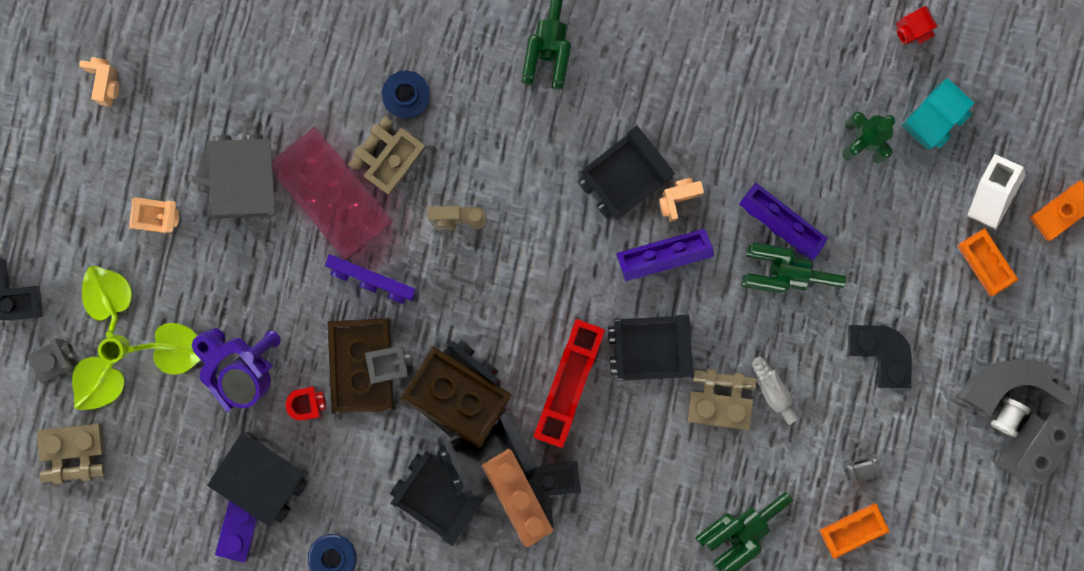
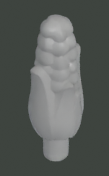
[752,357,799,425]

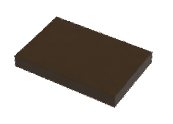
[327,318,394,414]
[399,346,512,449]

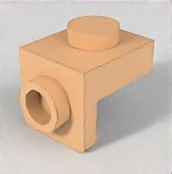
[79,57,119,107]
[659,178,704,222]
[129,197,179,233]

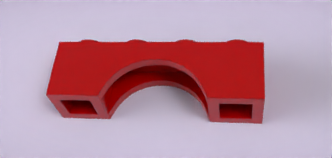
[533,319,605,448]

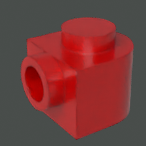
[896,5,938,45]
[285,386,327,421]

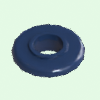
[381,70,430,118]
[308,534,357,571]

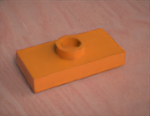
[1029,180,1084,242]
[957,228,1018,297]
[819,503,890,559]

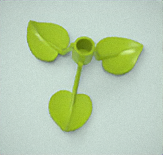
[72,265,201,410]

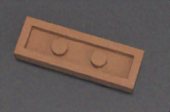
[481,449,553,548]

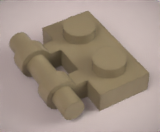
[348,116,426,195]
[428,206,487,231]
[687,369,756,430]
[37,424,105,485]

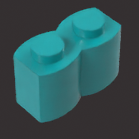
[901,78,974,150]

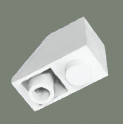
[968,154,1026,229]

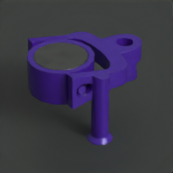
[192,328,281,412]

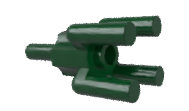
[521,0,571,90]
[842,112,895,163]
[741,242,846,293]
[695,492,793,571]

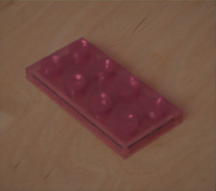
[272,126,393,261]

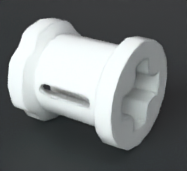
[991,397,1031,438]

